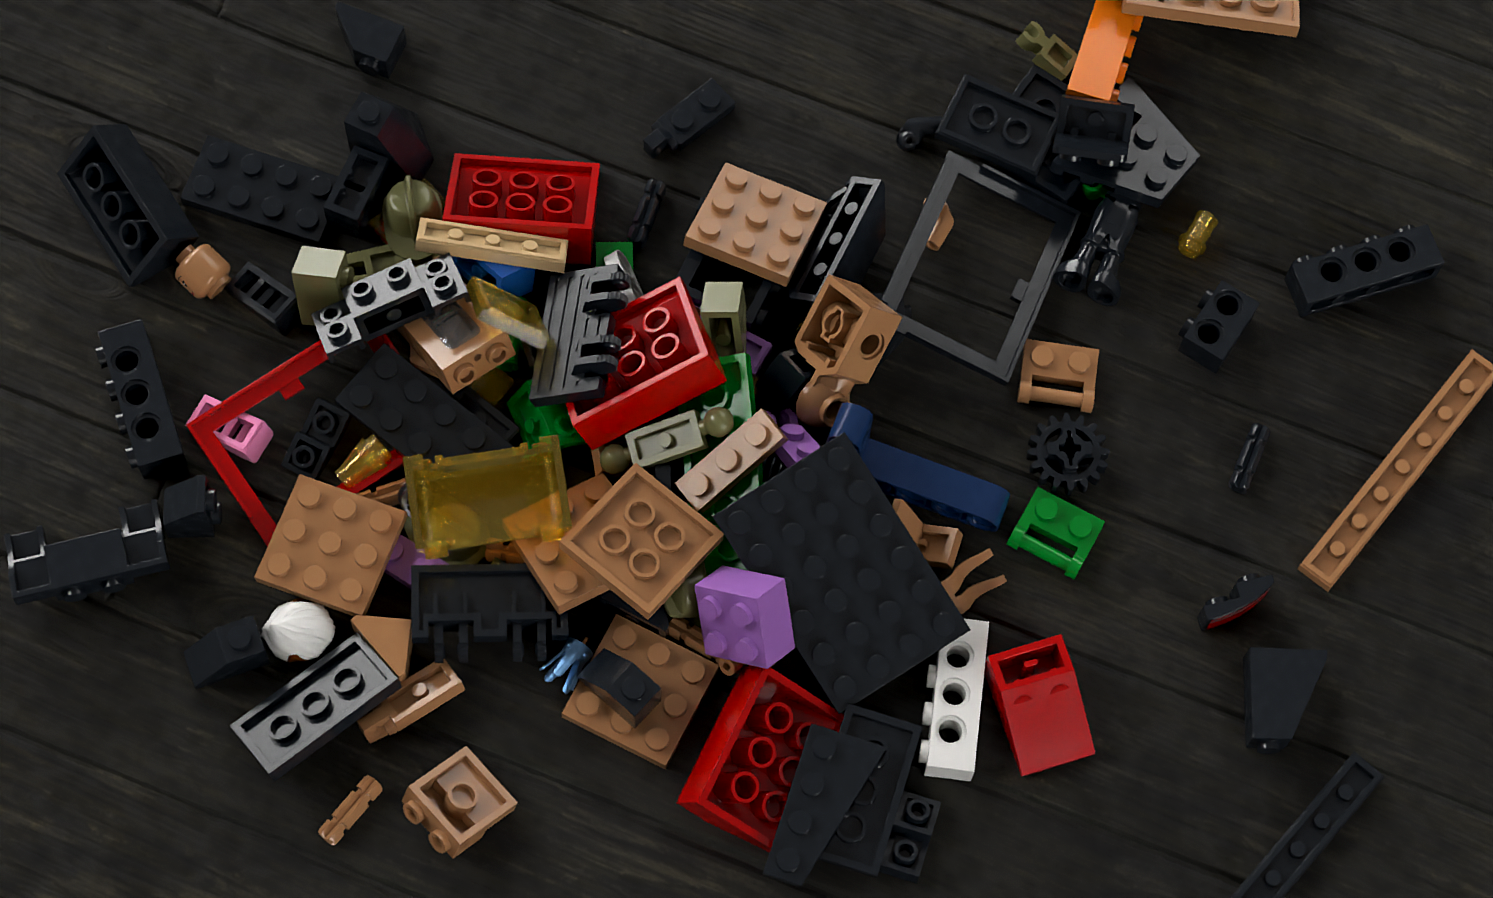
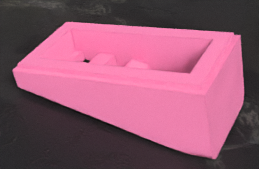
[185,394,274,463]

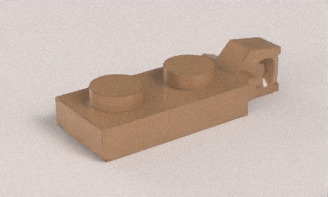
[357,659,465,744]

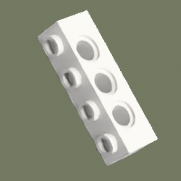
[918,619,989,781]

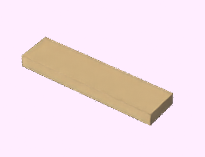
[415,218,569,273]

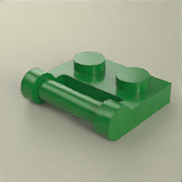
[1006,487,1105,580]

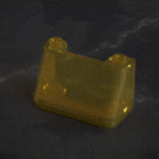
[403,434,572,559]

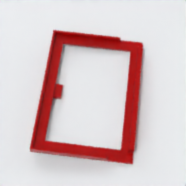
[186,333,409,547]

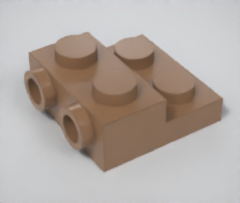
[402,746,518,859]

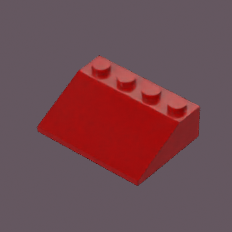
[442,153,600,265]
[566,276,727,450]
[676,665,844,852]

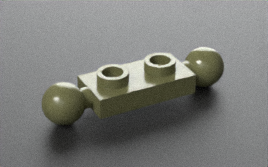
[600,407,734,474]

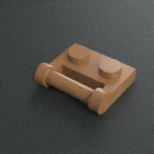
[1017,339,1099,413]

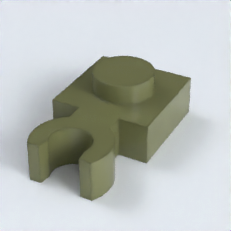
[1016,21,1078,81]

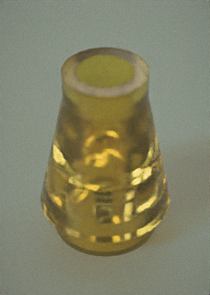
[335,434,393,489]

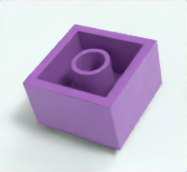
[694,565,795,669]

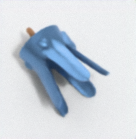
[539,637,593,694]

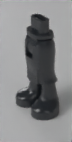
[1053,188,1142,306]

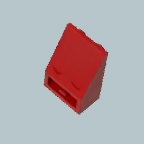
[984,634,1095,777]

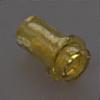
[1178,210,1218,258]

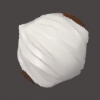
[261,598,336,663]

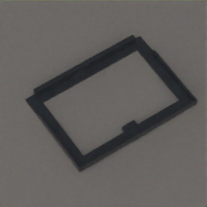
[880,150,1081,386]

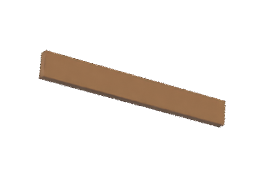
[1298,349,1493,592]

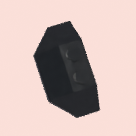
[787,176,886,305]

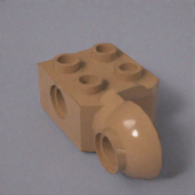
[795,274,903,428]

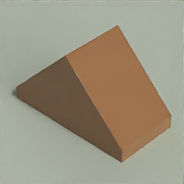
[350,615,413,683]

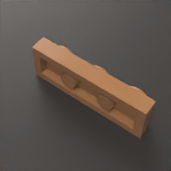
[675,408,788,514]

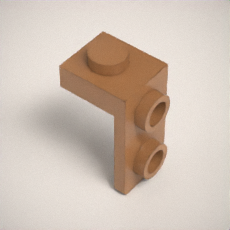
[892,498,963,569]

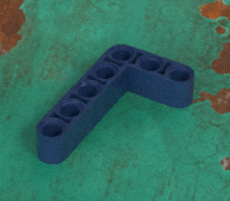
[827,403,1010,532]

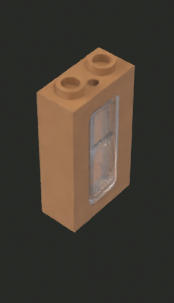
[397,255,516,394]

